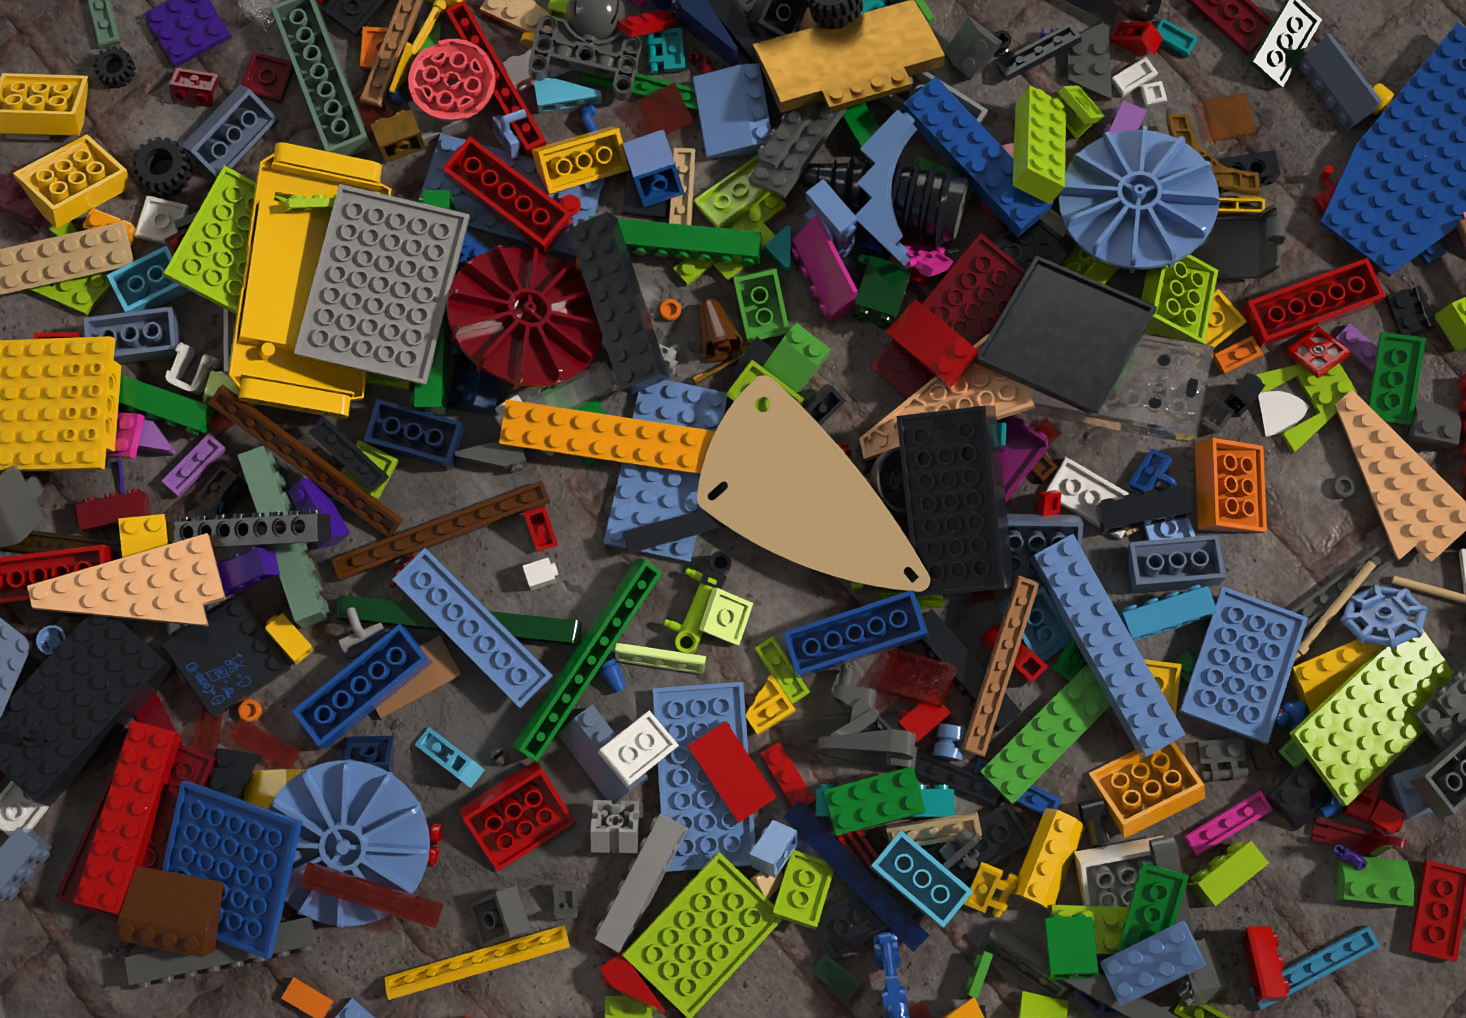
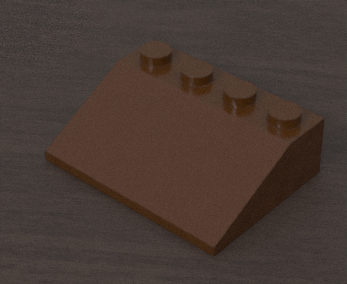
[116,865,224,958]

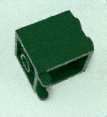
[852,254,912,330]

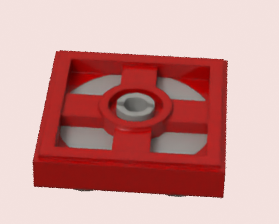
[1286,326,1350,378]

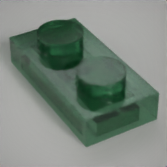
[810,953,861,1001]

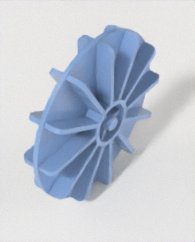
[1059,126,1219,273]
[268,759,430,928]

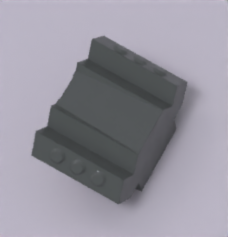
[1171,938,1227,1006]

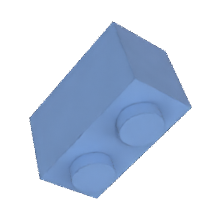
[749,820,799,878]

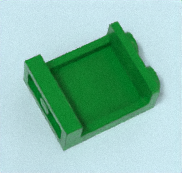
[1043,914,1099,980]

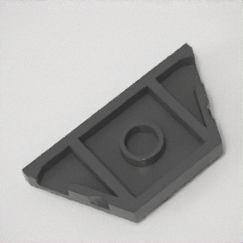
[1066,22,1112,101]

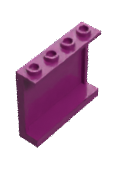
[997,416,1048,503]

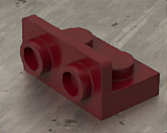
[169,68,219,107]

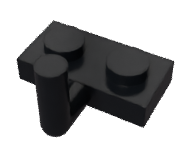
[1128,0,1162,21]

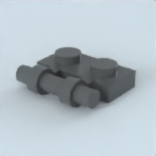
[1196,738,1248,782]

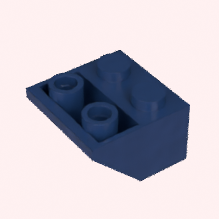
[447,363,501,414]

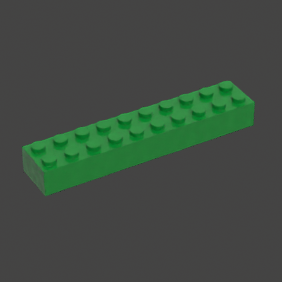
[411,190,455,416]

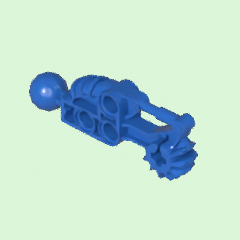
[873,932,909,1018]

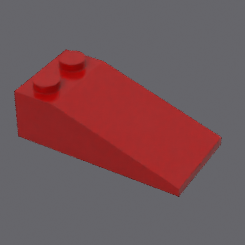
[885,300,978,389]

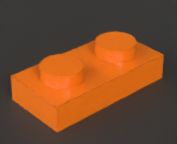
[1213,336,1263,375]

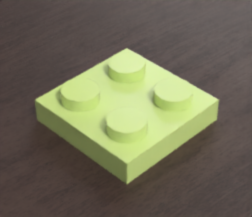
[699,588,753,646]

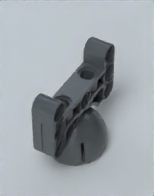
[528,0,642,101]

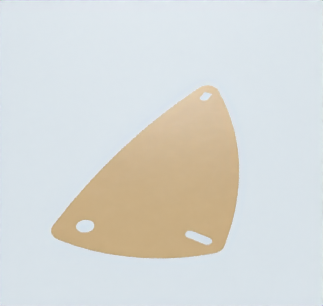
[697,375,930,592]

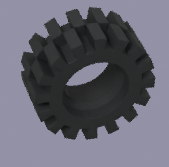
[93,46,136,88]

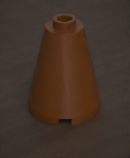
[699,299,744,362]

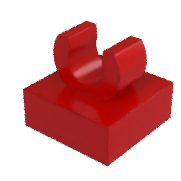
[1035,490,1062,517]

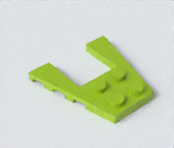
[27,221,112,315]
[1256,363,1358,454]

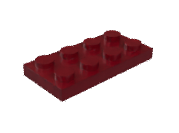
[1186,0,1273,55]

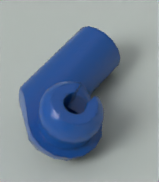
[1319,793,1345,819]

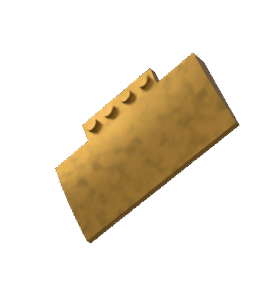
[753,0,945,113]

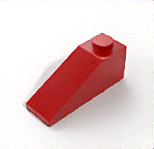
[599,951,666,1014]

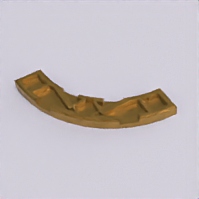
[1166,114,1260,195]

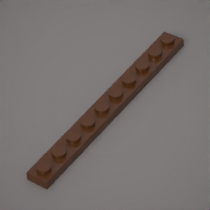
[209,385,404,538]
[332,481,551,581]

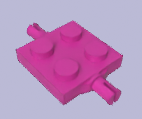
[903,241,954,277]

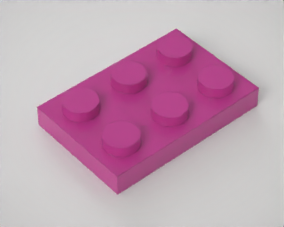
[106,413,145,459]

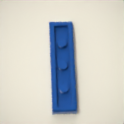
[971,758,1062,816]

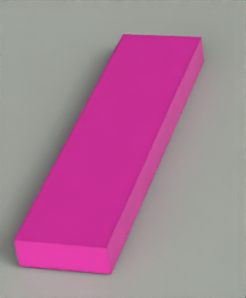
[1183,790,1273,856]

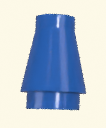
[599,658,626,694]

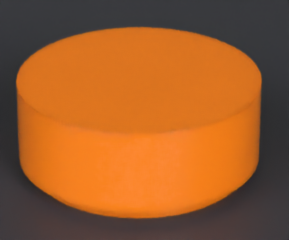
[659,299,681,322]
[238,699,262,723]

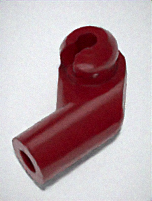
[690,51,711,75]

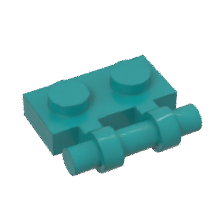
[645,28,686,74]

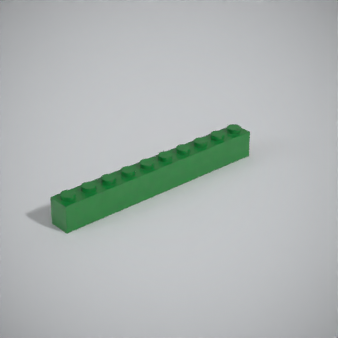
[512,558,663,762]

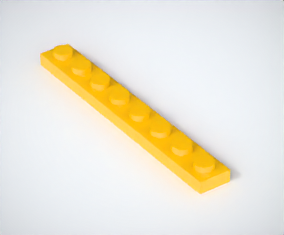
[385,925,570,1000]

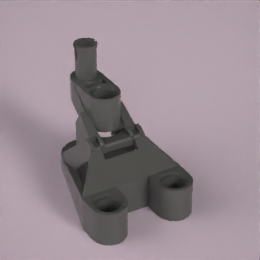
[816,664,918,771]

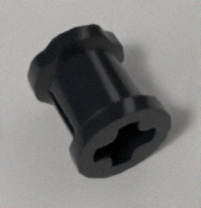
[994,30,1012,57]

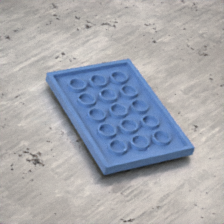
[1179,586,1308,744]

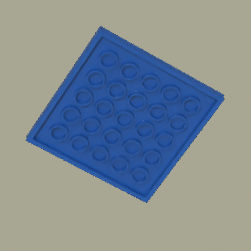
[162,780,302,959]

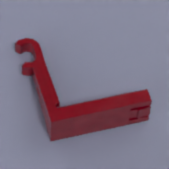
[1310,818,1407,857]

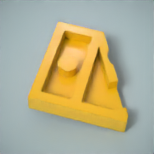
[746,674,796,736]

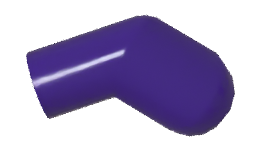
[1333,844,1368,870]

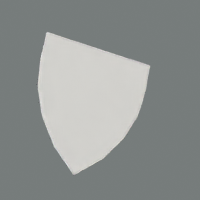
[1258,391,1309,436]

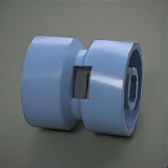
[36,625,70,656]
[933,724,967,761]

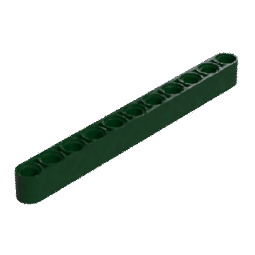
[335,596,582,645]

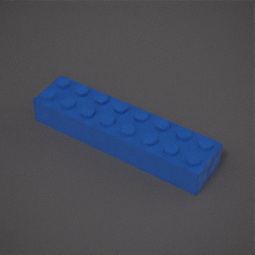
[901,77,1054,238]

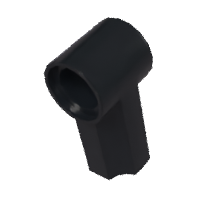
[1078,798,1110,846]

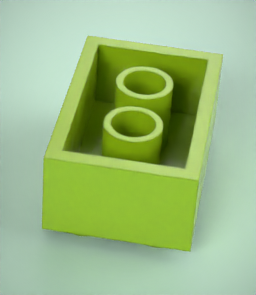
[1188,841,1269,908]

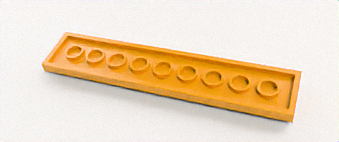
[499,399,716,475]

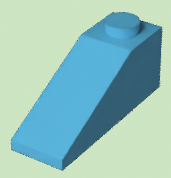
[534,78,602,114]
[415,727,485,788]

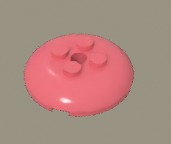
[408,39,495,121]

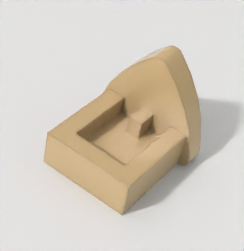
[749,870,784,899]

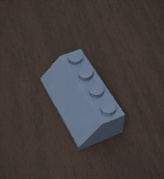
[1299,33,1381,131]
[181,85,278,178]
[1128,535,1226,593]
[557,704,648,804]

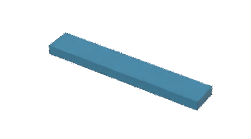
[1247,925,1380,1011]

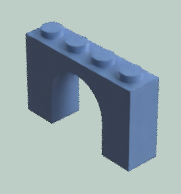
[804,179,857,257]

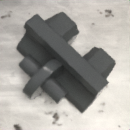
[938,827,982,869]

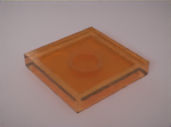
[1204,93,1256,142]

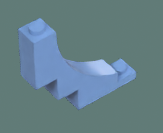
[855,109,917,266]

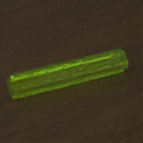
[877,591,944,608]

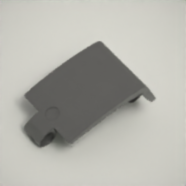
[1190,204,1286,279]
[0,466,44,547]

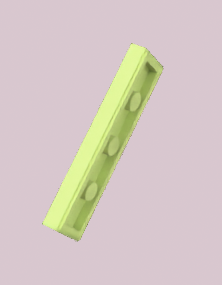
[615,643,706,674]

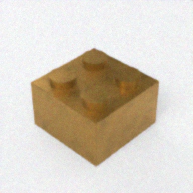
[370,110,426,163]

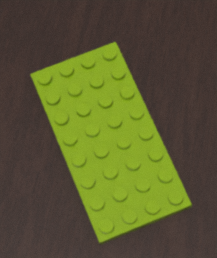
[1289,620,1454,806]

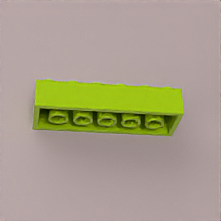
[1013,86,1066,204]

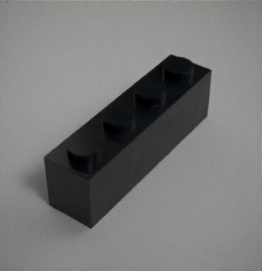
[1096,485,1193,535]

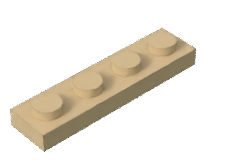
[669,148,696,225]
[886,812,982,846]

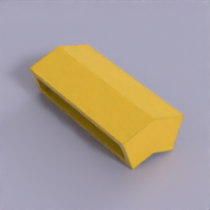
[1218,196,1265,215]

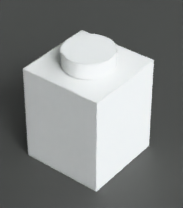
[523,558,559,591]

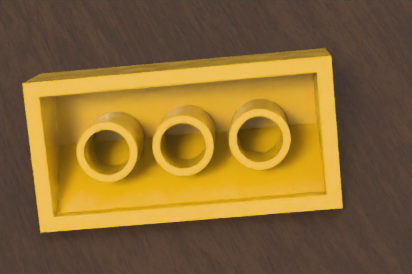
[531,126,629,194]
[1012,808,1085,912]

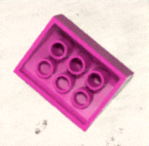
[790,215,858,322]

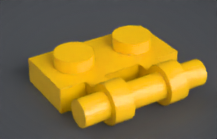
[963,862,1018,917]

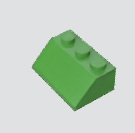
[1336,856,1414,907]

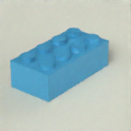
[1119,585,1218,642]

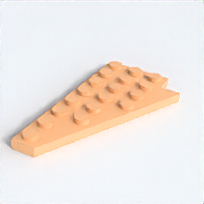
[859,334,1035,461]
[1335,390,1466,563]
[27,533,226,627]

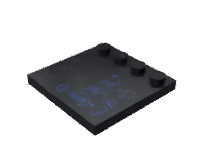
[162,596,291,719]

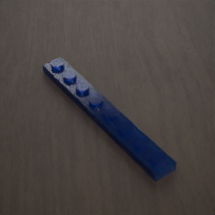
[782,801,930,952]

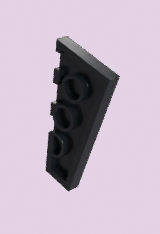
[207,748,263,800]

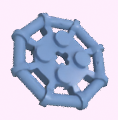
[1340,584,1428,649]

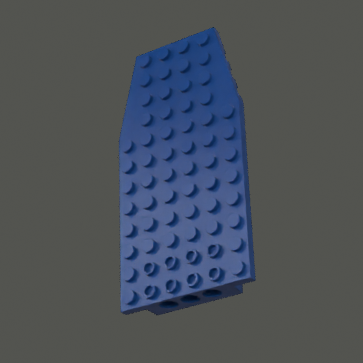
[1319,23,1466,277]

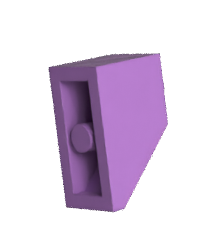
[137,417,176,455]

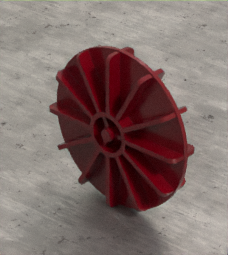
[446,244,603,389]

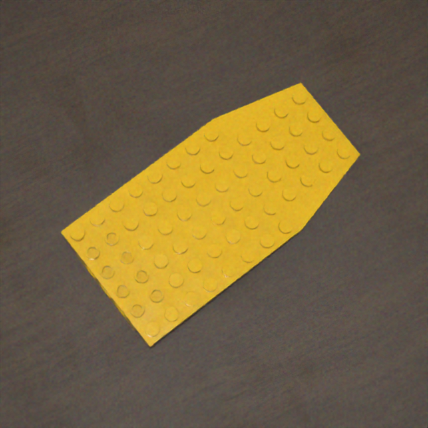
[0,336,122,472]

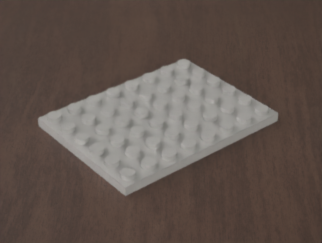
[294,184,470,386]

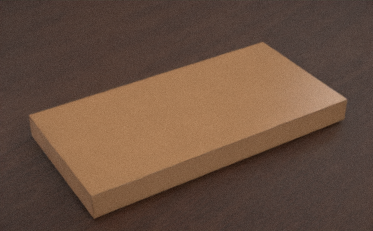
[376,636,462,719]

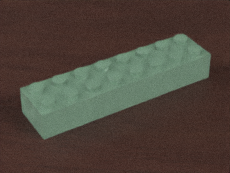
[271,0,372,156]
[238,446,330,629]

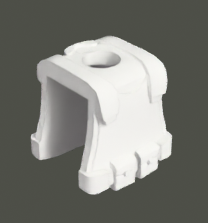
[165,342,220,395]

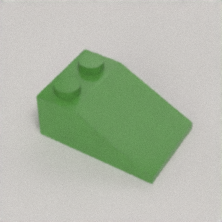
[732,267,790,342]
[763,323,831,394]

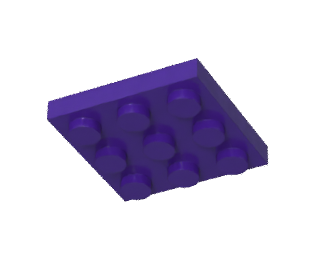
[144,0,232,68]

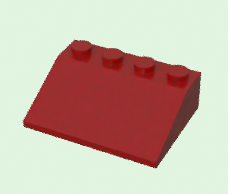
[459,761,576,872]

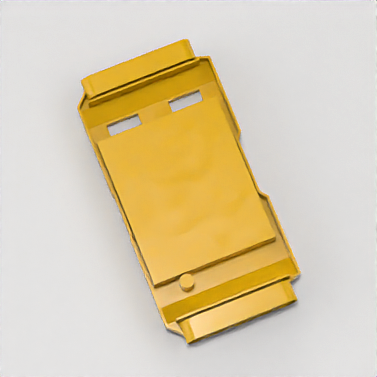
[228,143,391,418]

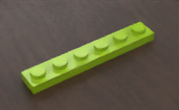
[673,194,786,286]

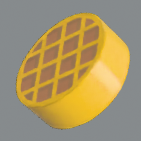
[520,32,541,49]

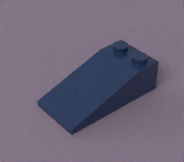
[671,0,738,67]

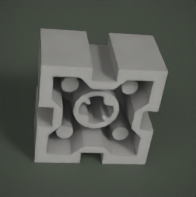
[590,800,639,853]

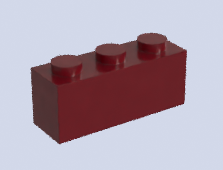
[76,489,151,533]

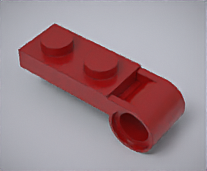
[1342,769,1386,823]

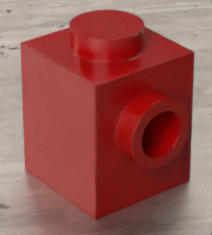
[1366,800,1405,836]

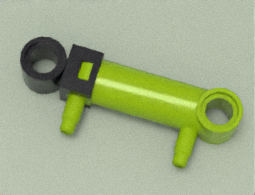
[663,551,732,654]

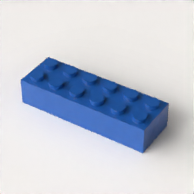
[783,590,929,678]
[292,624,432,749]

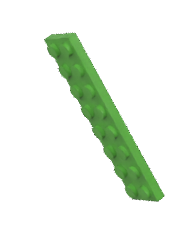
[979,664,1110,805]

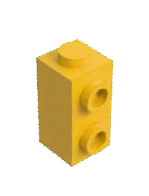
[265,613,313,665]

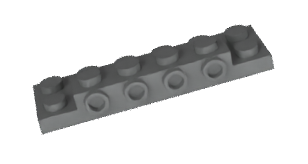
[748,101,848,199]
[1412,662,1466,750]

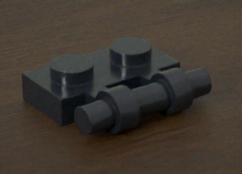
[1385,286,1436,335]

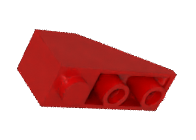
[979,623,1048,686]

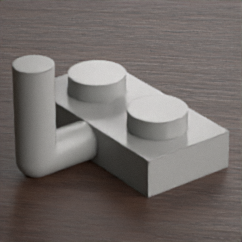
[339,607,387,659]

